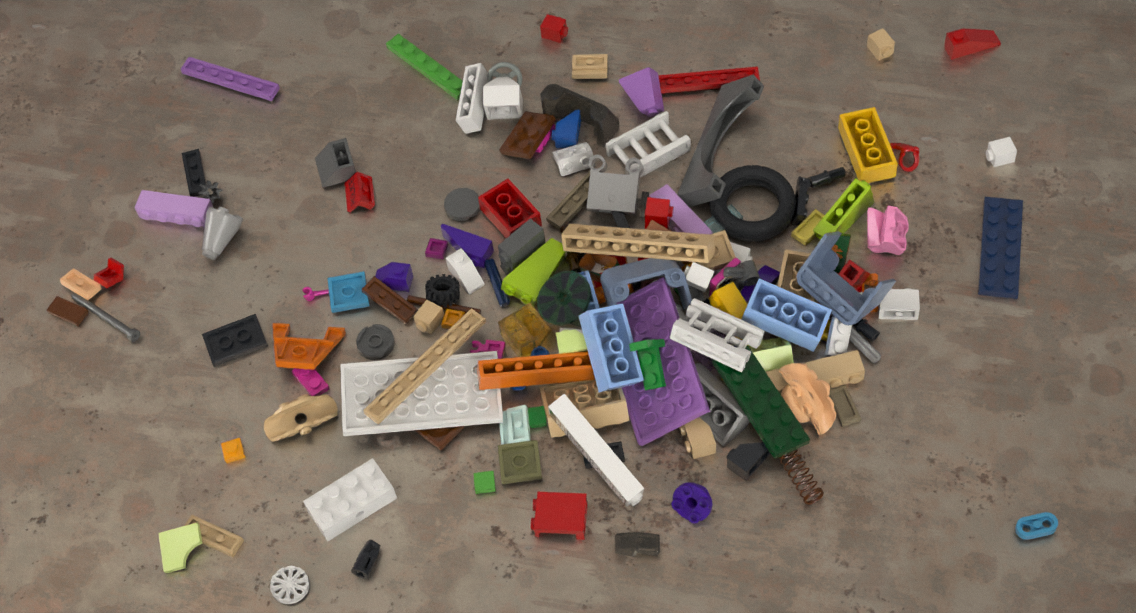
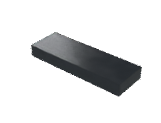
[182,149,207,197]

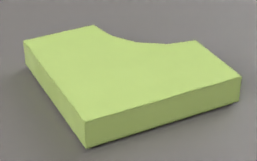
[158,523,202,573]

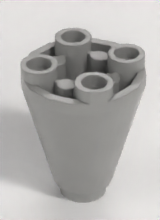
[202,207,243,260]

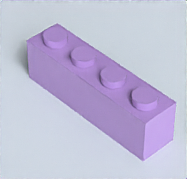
[649,184,713,234]
[135,190,213,227]

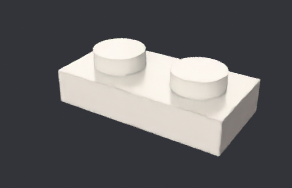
[824,317,852,357]

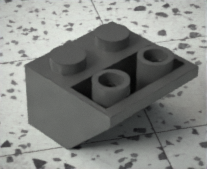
[315,138,356,188]

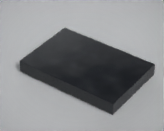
[202,314,268,367]

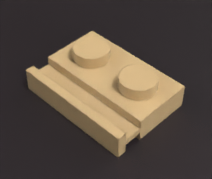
[572,54,608,79]

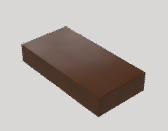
[46,296,89,327]

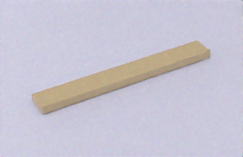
[363,308,486,425]

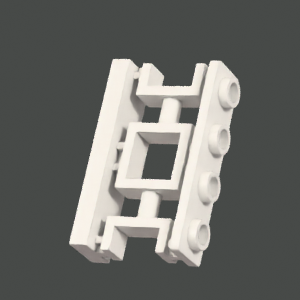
[670,298,764,372]

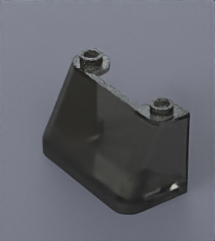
[540,84,620,148]

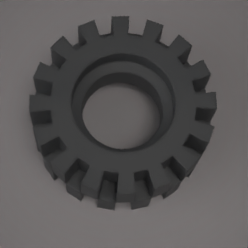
[425,274,460,308]

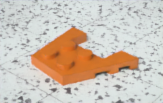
[272,323,346,370]

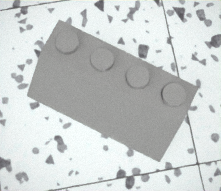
[695,363,750,446]

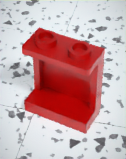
[531,491,588,540]

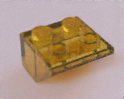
[498,303,552,357]

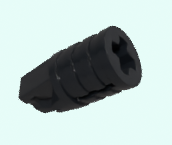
[351,540,381,579]

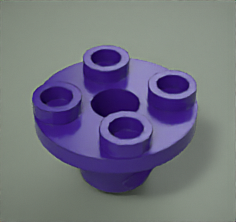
[671,482,713,523]

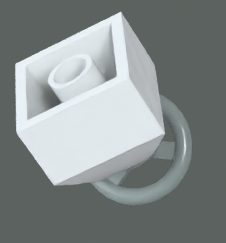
[483,62,523,120]

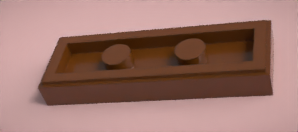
[362,276,418,325]

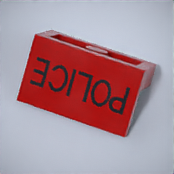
[345,172,375,213]

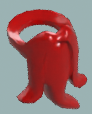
[890,143,919,172]

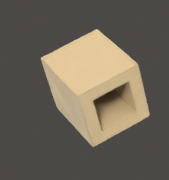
[867,28,895,61]
[414,300,444,335]

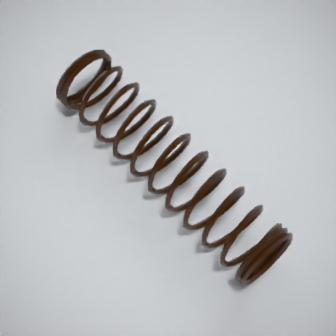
[778,449,824,505]

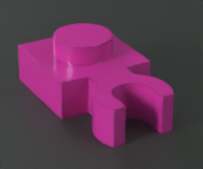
[470,340,506,359]

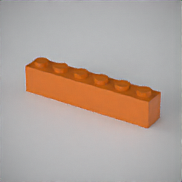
[477,351,595,390]

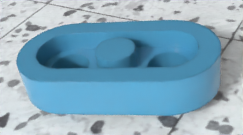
[1015,512,1058,540]

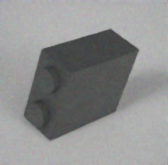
[498,218,546,274]

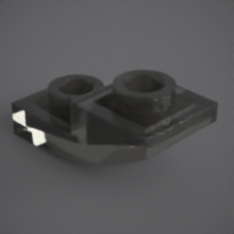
[615,532,660,557]

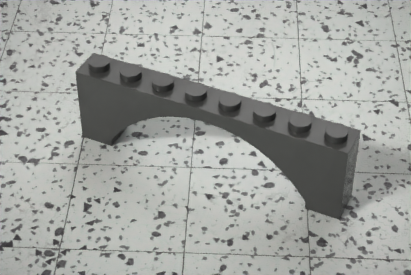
[677,75,764,207]

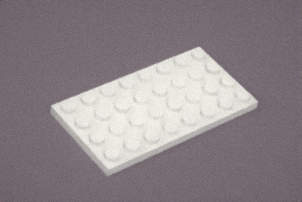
[341,351,503,436]

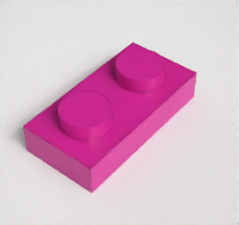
[291,368,330,396]

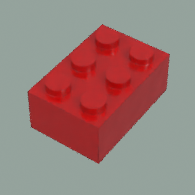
[478,178,542,238]

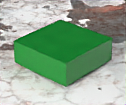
[528,406,547,428]

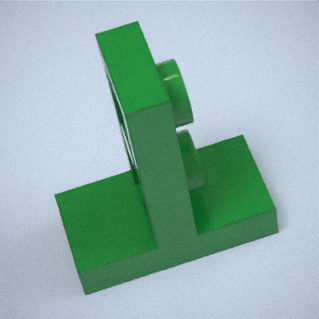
[629,339,666,390]

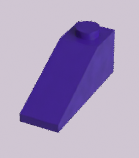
[440,224,494,268]

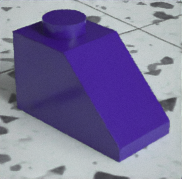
[375,262,413,292]

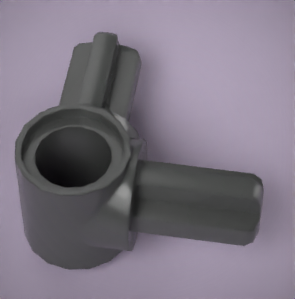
[723,260,760,292]

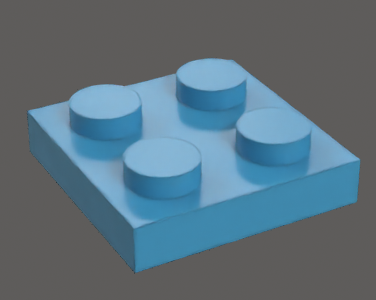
[327,271,370,313]

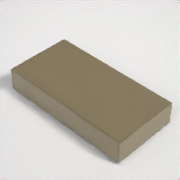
[829,385,861,427]

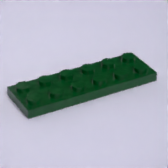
[712,345,810,459]

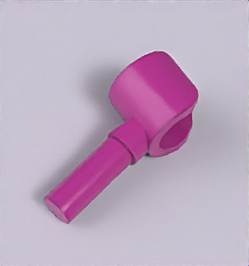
[302,287,329,301]

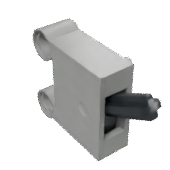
[587,155,644,228]

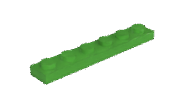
[386,34,463,100]

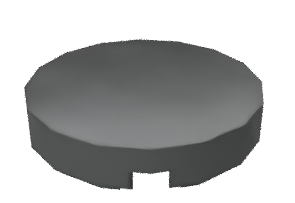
[444,188,480,221]
[356,324,395,360]

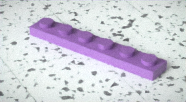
[181,57,280,101]

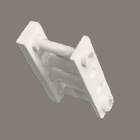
[606,111,691,178]

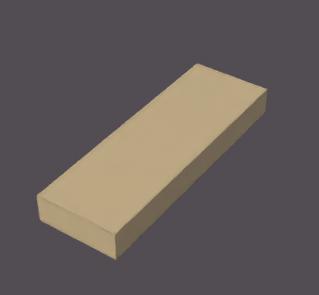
[184,515,244,557]

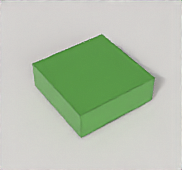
[473,471,496,494]

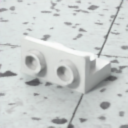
[552,142,595,176]

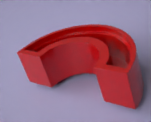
[638,197,674,261]

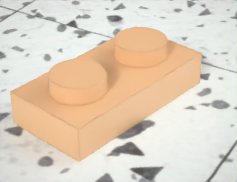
[60,268,101,300]

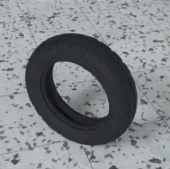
[710,165,796,242]

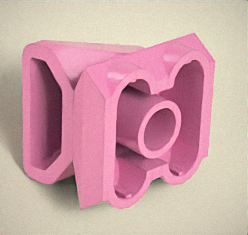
[867,206,909,255]

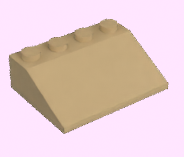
[539,380,629,438]

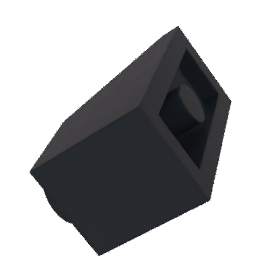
[726,442,771,481]

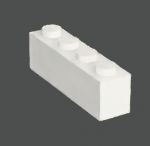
[456,63,488,134]

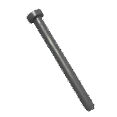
[71,293,140,342]

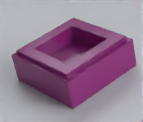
[425,238,449,259]

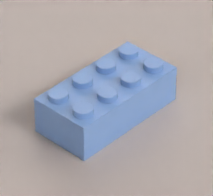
[741,279,832,352]
[579,304,644,393]

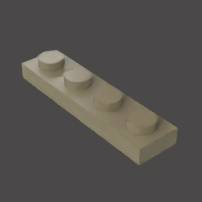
[546,171,590,230]

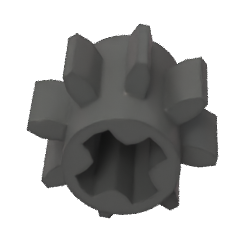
[198,180,223,203]

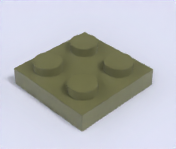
[498,440,542,484]

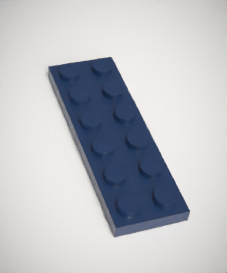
[978,196,1023,299]

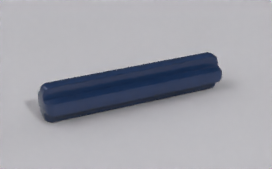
[485,258,510,307]

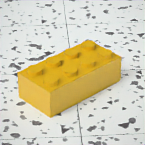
[838,107,898,183]

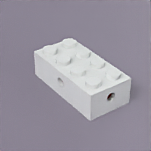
[303,458,397,542]

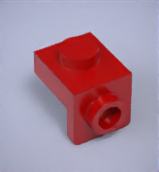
[94,257,124,288]

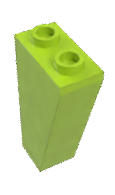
[813,178,875,240]
[501,238,566,307]

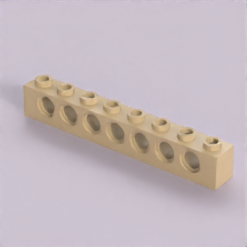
[561,224,715,263]

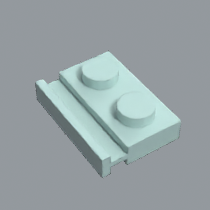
[499,405,531,445]

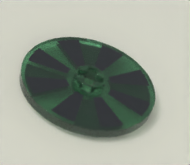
[537,271,591,326]

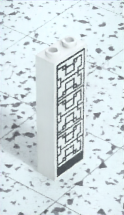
[548,394,644,507]

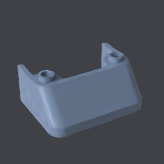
[797,231,896,326]
[600,258,692,310]

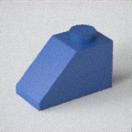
[552,110,581,149]

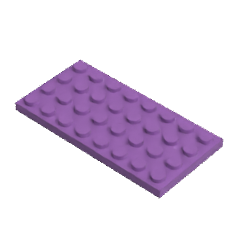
[617,277,710,446]

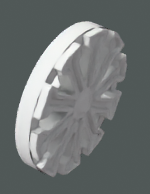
[270,565,310,604]

